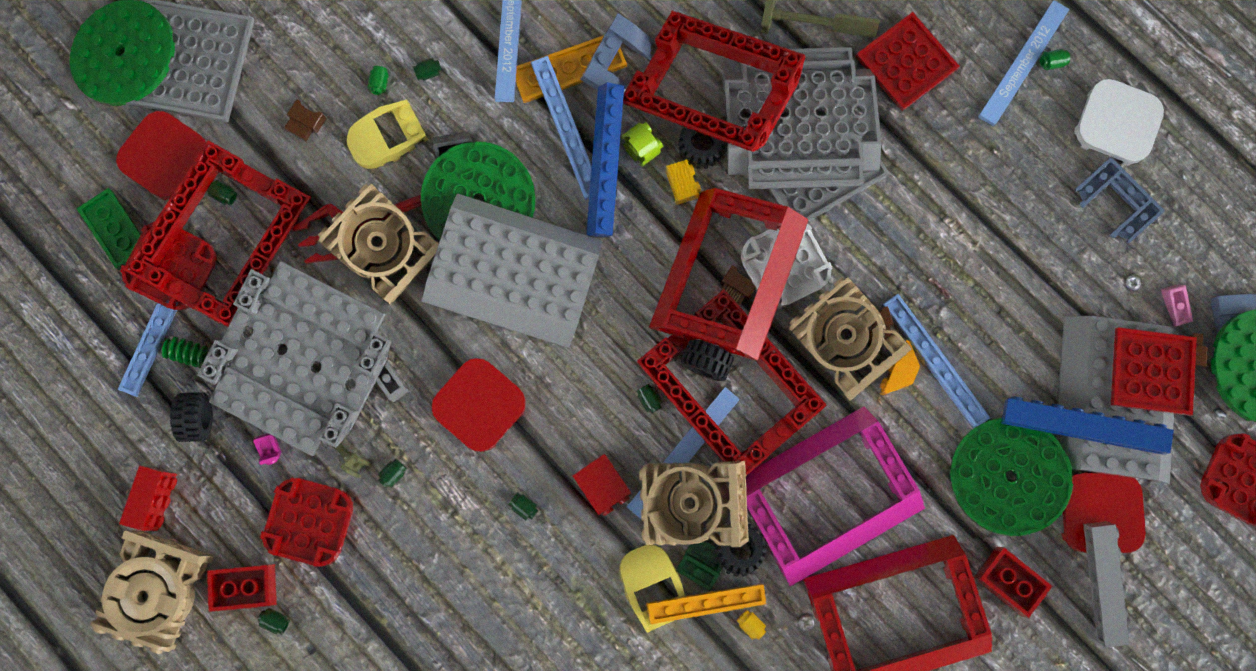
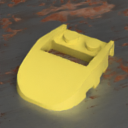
[347,99,428,169]
[619,545,685,633]

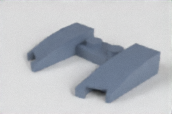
[580,13,654,92]
[1075,157,1165,243]
[1210,294,1256,334]

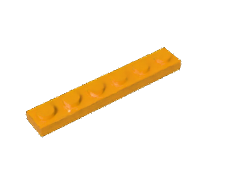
[646,583,766,624]

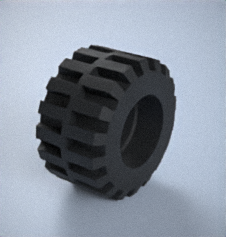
[678,127,726,169]
[681,339,734,381]
[170,392,213,442]
[714,524,767,577]

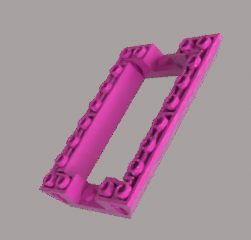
[746,406,925,586]

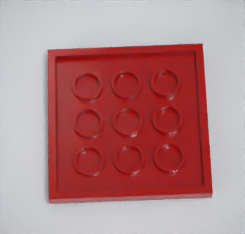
[855,12,960,111]
[1111,327,1197,416]

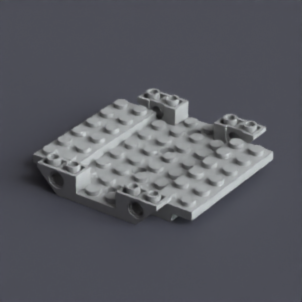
[722,47,881,189]
[197,261,391,456]

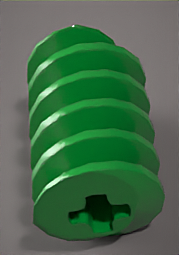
[162,336,208,368]

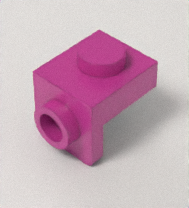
[253,433,282,465]

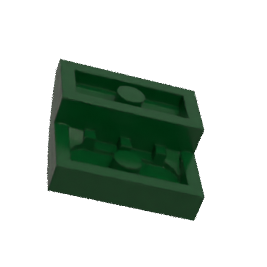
[676,541,722,591]

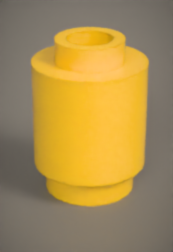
[736,609,766,640]

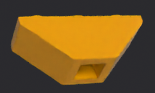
[879,340,920,395]

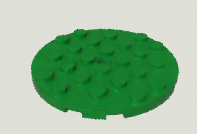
[70,0,175,106]
[421,142,536,240]
[1211,309,1256,422]
[950,418,1073,536]

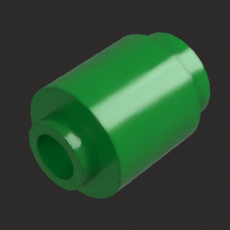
[1040,49,1070,70]
[367,66,389,95]

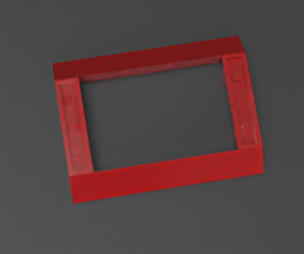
[623,10,805,152]
[123,140,311,327]
[649,188,809,361]
[636,289,827,476]
[803,535,992,671]

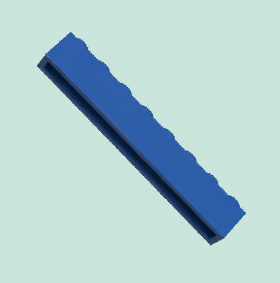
[586,82,624,238]
[1001,396,1174,455]

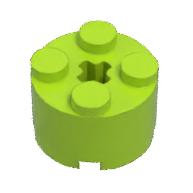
[620,122,663,167]

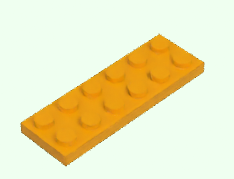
[516,35,627,103]

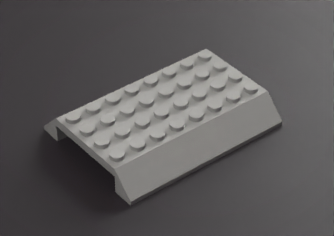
[422,193,602,348]
[1055,316,1179,484]

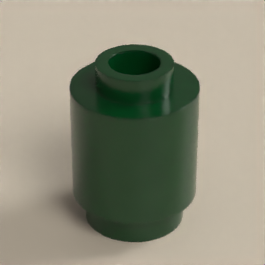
[413,58,442,81]
[207,180,237,206]
[636,384,663,414]
[378,458,407,488]
[508,492,539,521]
[257,608,290,635]

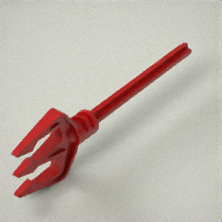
[292,194,422,264]

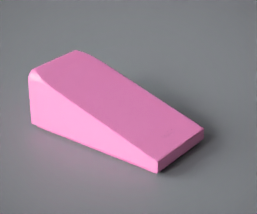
[1161,284,1193,327]

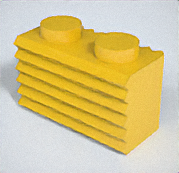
[665,160,701,205]

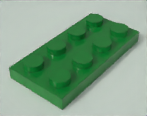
[76,188,141,270]

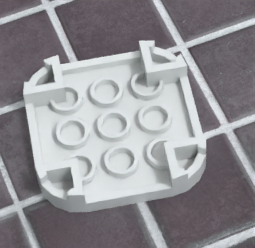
[1074,79,1164,166]
[741,224,832,309]

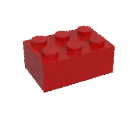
[119,465,177,531]
[973,547,1053,618]
[207,564,277,612]

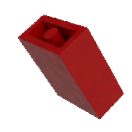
[573,454,631,516]

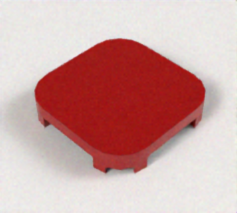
[116,111,207,201]
[120,221,217,311]
[431,358,526,452]
[1200,433,1256,526]
[1061,473,1146,553]
[260,478,353,566]

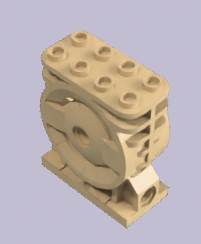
[318,184,439,305]
[789,277,912,400]
[639,461,749,547]
[90,530,214,654]

